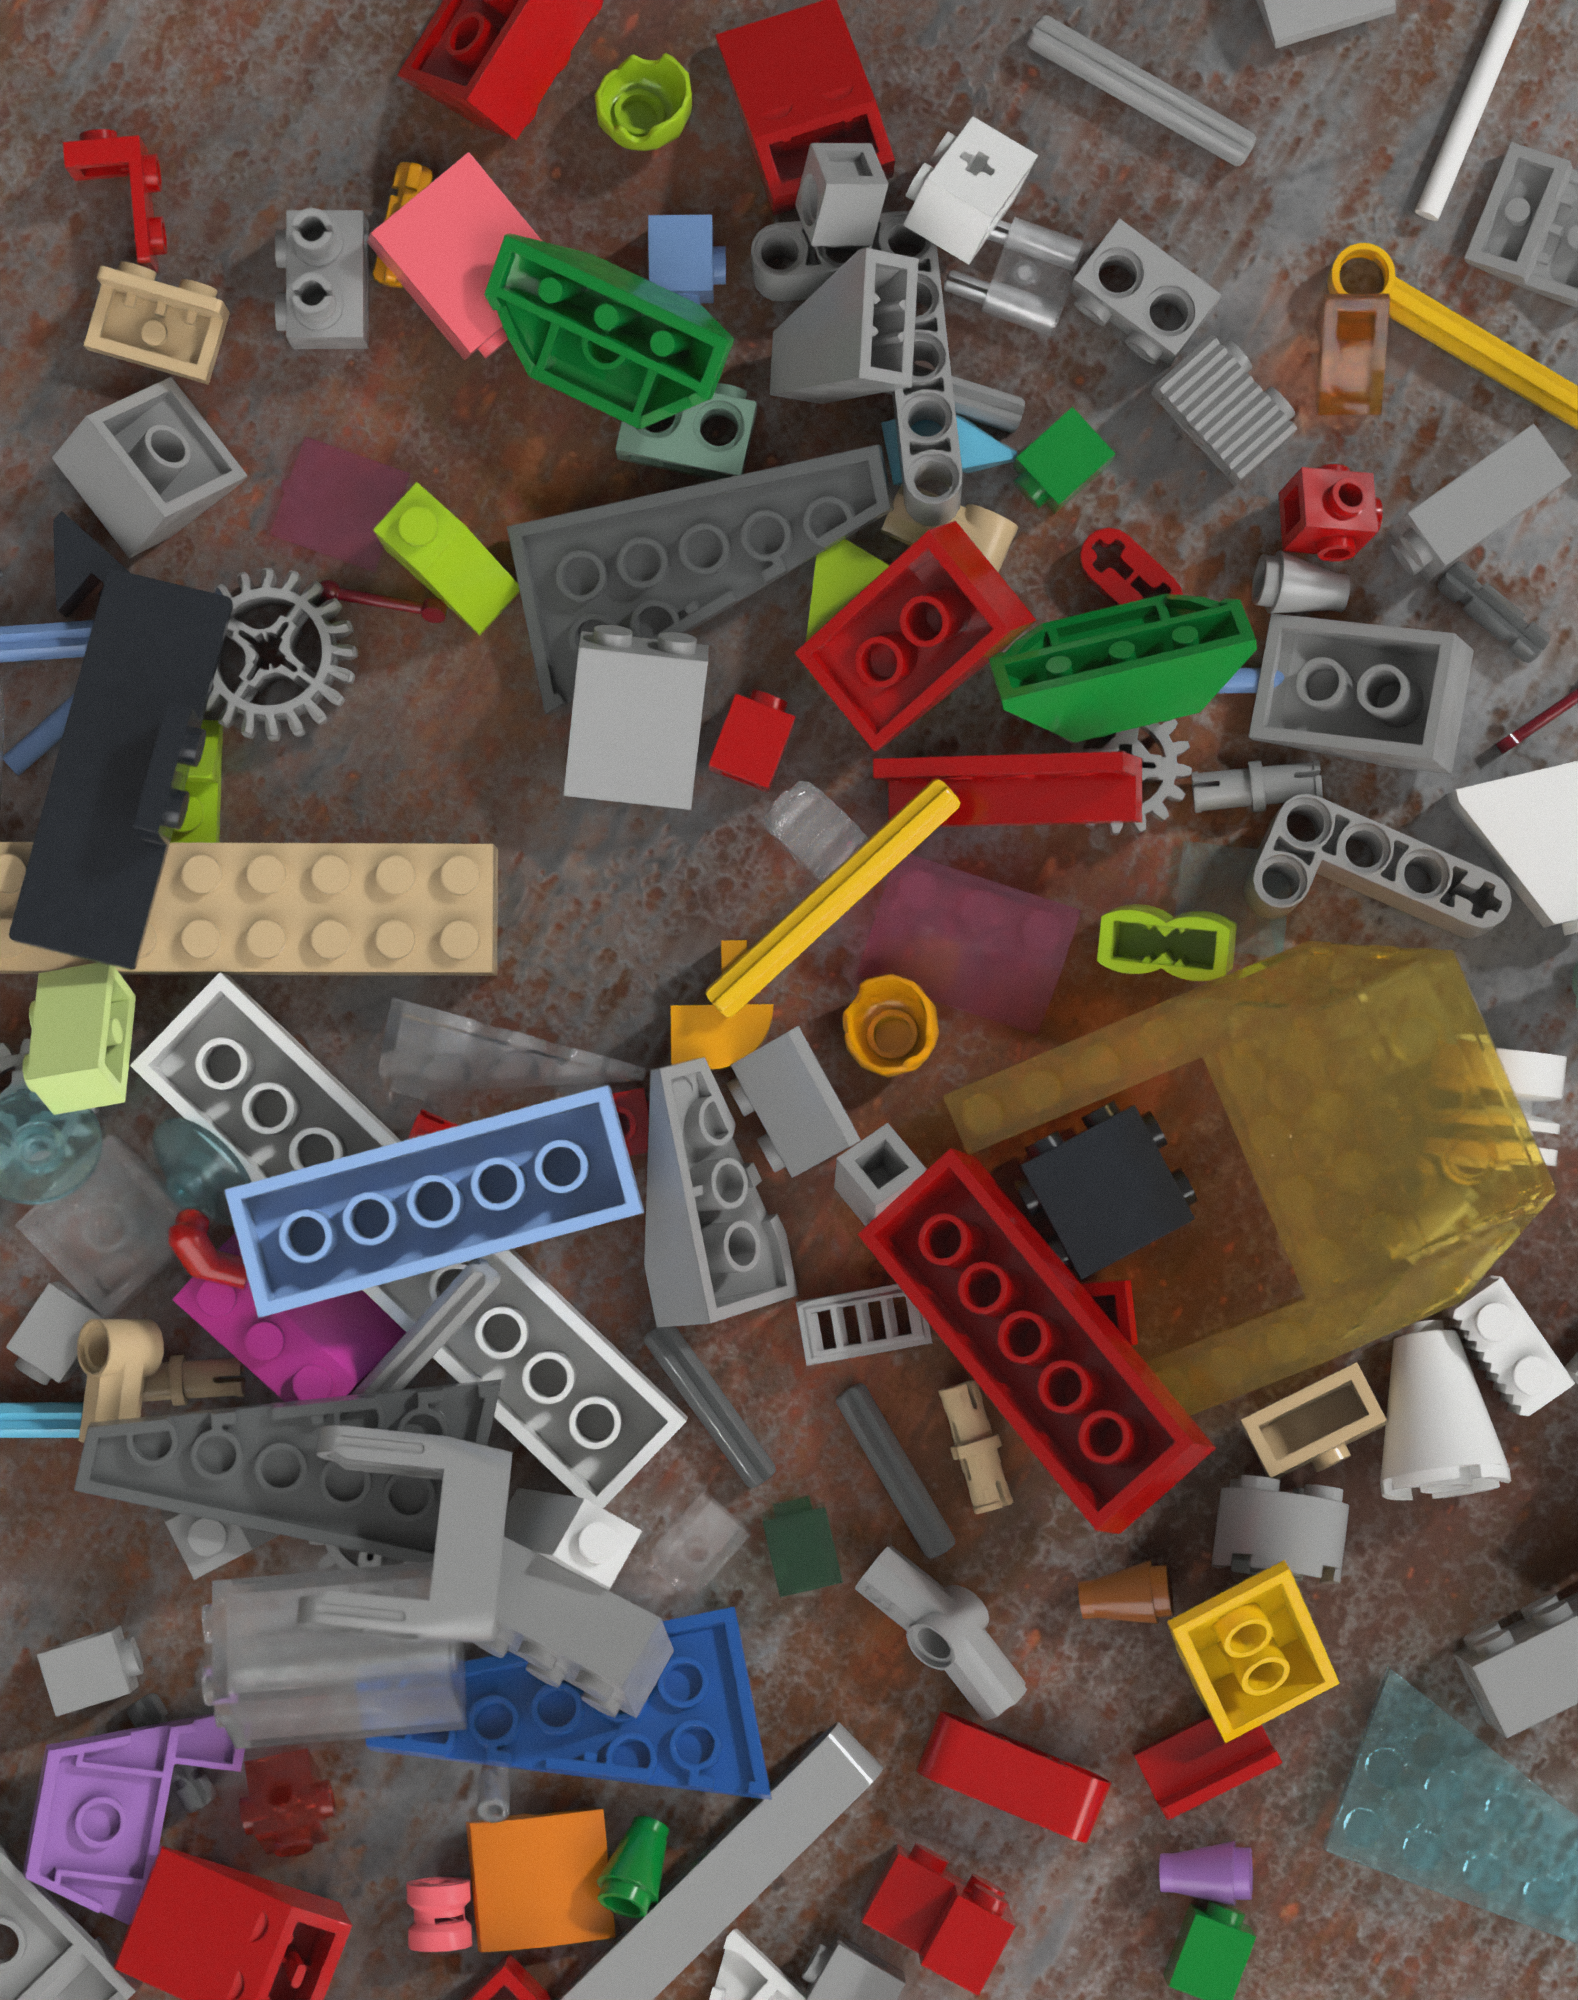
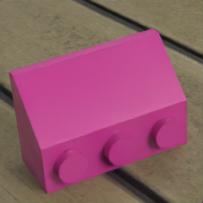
[172,1233,407,1402]

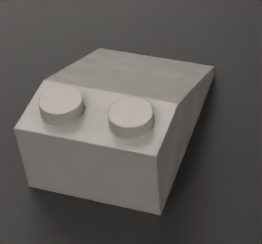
[1249,613,1474,774]

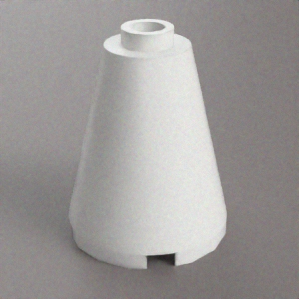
[1380,1320,1511,1500]

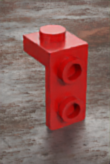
[63,129,167,273]

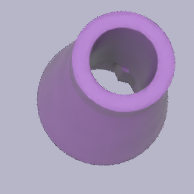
[1159,1841,1253,1906]

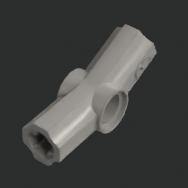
[855,1545,1027,1721]

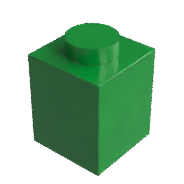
[1012,406,1115,514]
[1163,1901,1256,2000]

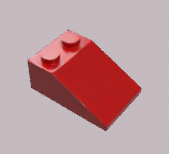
[795,521,1037,752]

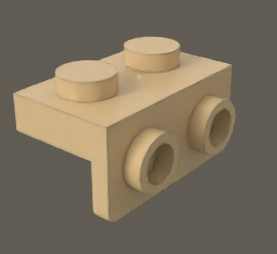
[83,261,230,385]

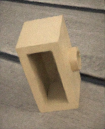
[1241,1362,1387,1479]

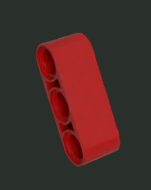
[915,1710,1112,1843]

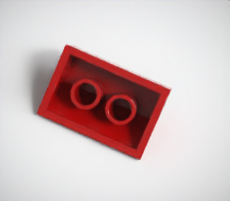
[397,0,604,141]

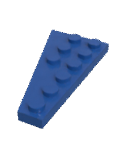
[356,1607,772,1800]

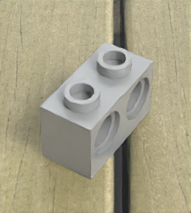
[1069,218,1222,367]

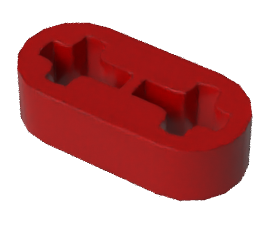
[1078,527,1183,606]

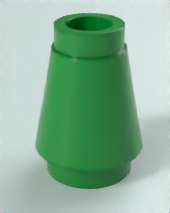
[597,1816,669,1918]

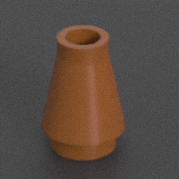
[1078,1560,1174,1624]

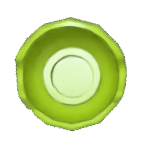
[594,53,692,151]

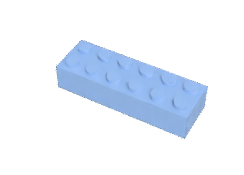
[224,1085,645,1318]

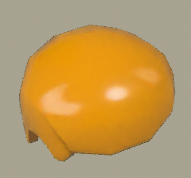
[842,974,939,1077]

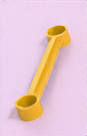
[1327,243,1578,430]

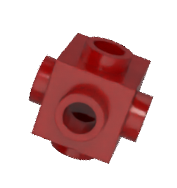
[1278,464,1383,562]

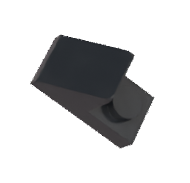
[53,511,130,618]

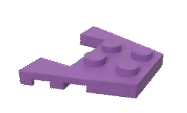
[23,1709,251,1925]

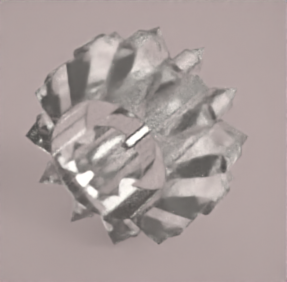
[764,780,869,883]

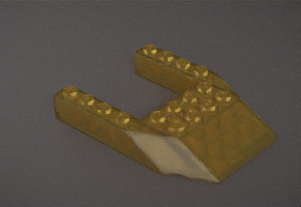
[943,941,1557,1416]

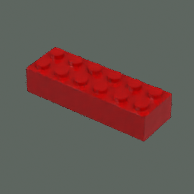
[857,1148,1216,1534]

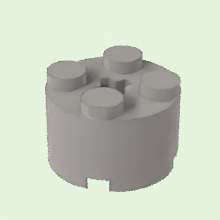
[1211,1475,1349,1584]

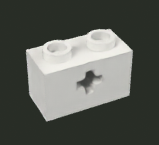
[903,116,1038,265]

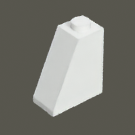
[1447,761,1578,936]
[504,1488,642,1591]

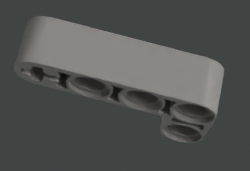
[1243,794,1512,939]

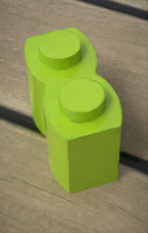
[1097,904,1237,981]

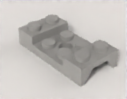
[0,1834,143,2000]

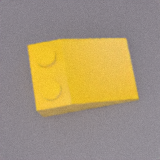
[1167,1560,1340,1743]

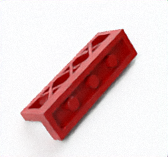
[873,751,1142,827]

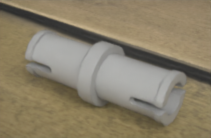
[1191,760,1323,813]

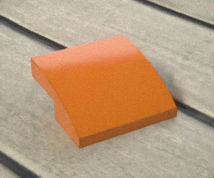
[466,1806,616,1953]

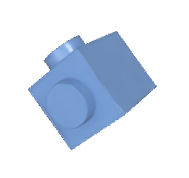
[648,215,726,305]

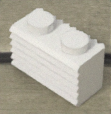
[1442,1275,1575,1416]

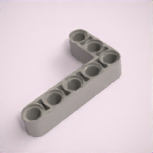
[751,211,962,527]

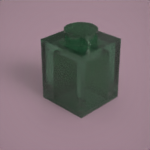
[762,1495,843,1597]

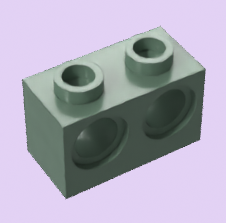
[615,383,757,480]

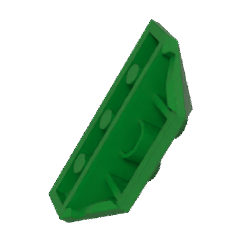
[484,233,734,429]
[989,594,1257,743]

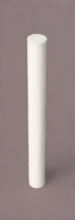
[1415,0,1530,221]

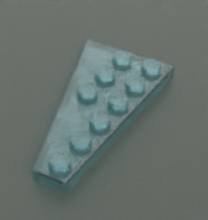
[1322,1666,1578,1944]

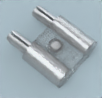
[944,217,1086,337]

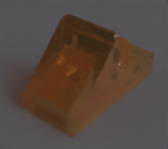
[1315,293,1390,415]

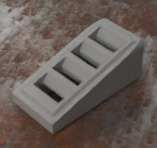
[796,1284,932,1366]

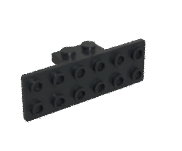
[9,569,233,970]

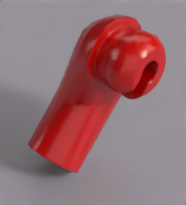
[168,1209,248,1290]

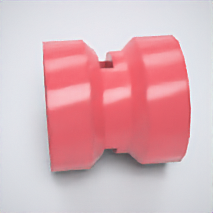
[406,1876,473,1952]

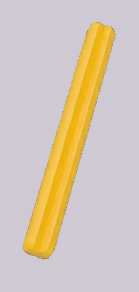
[705,779,960,1018]

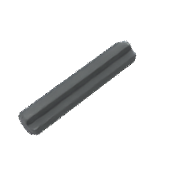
[644,1326,776,1489]
[836,1383,955,1559]

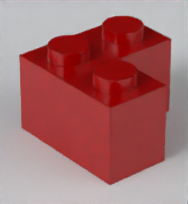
[860,1843,1016,1996]

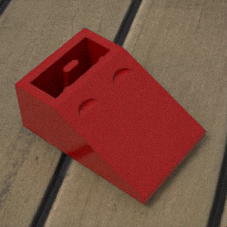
[715,0,895,216]
[114,1845,353,2000]

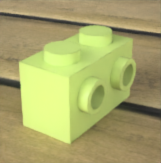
[22,962,136,1115]

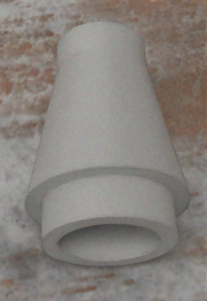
[1251,551,1350,614]

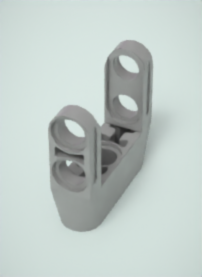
[296,1425,512,1643]

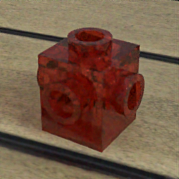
[239,1748,337,1857]

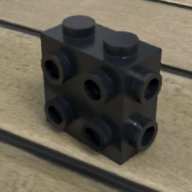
[1014,1100,1198,1280]

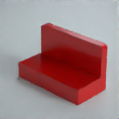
[1132,1714,1283,1820]

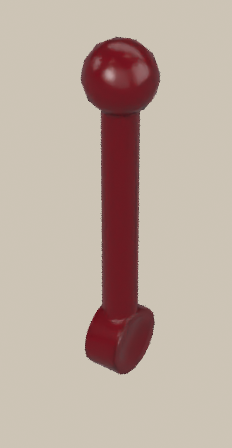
[319,579,448,623]
[1495,688,1578,755]

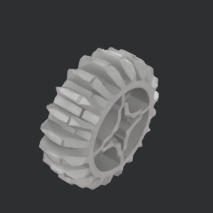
[206,568,358,741]

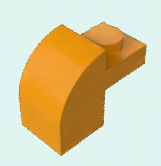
[671,940,774,1071]

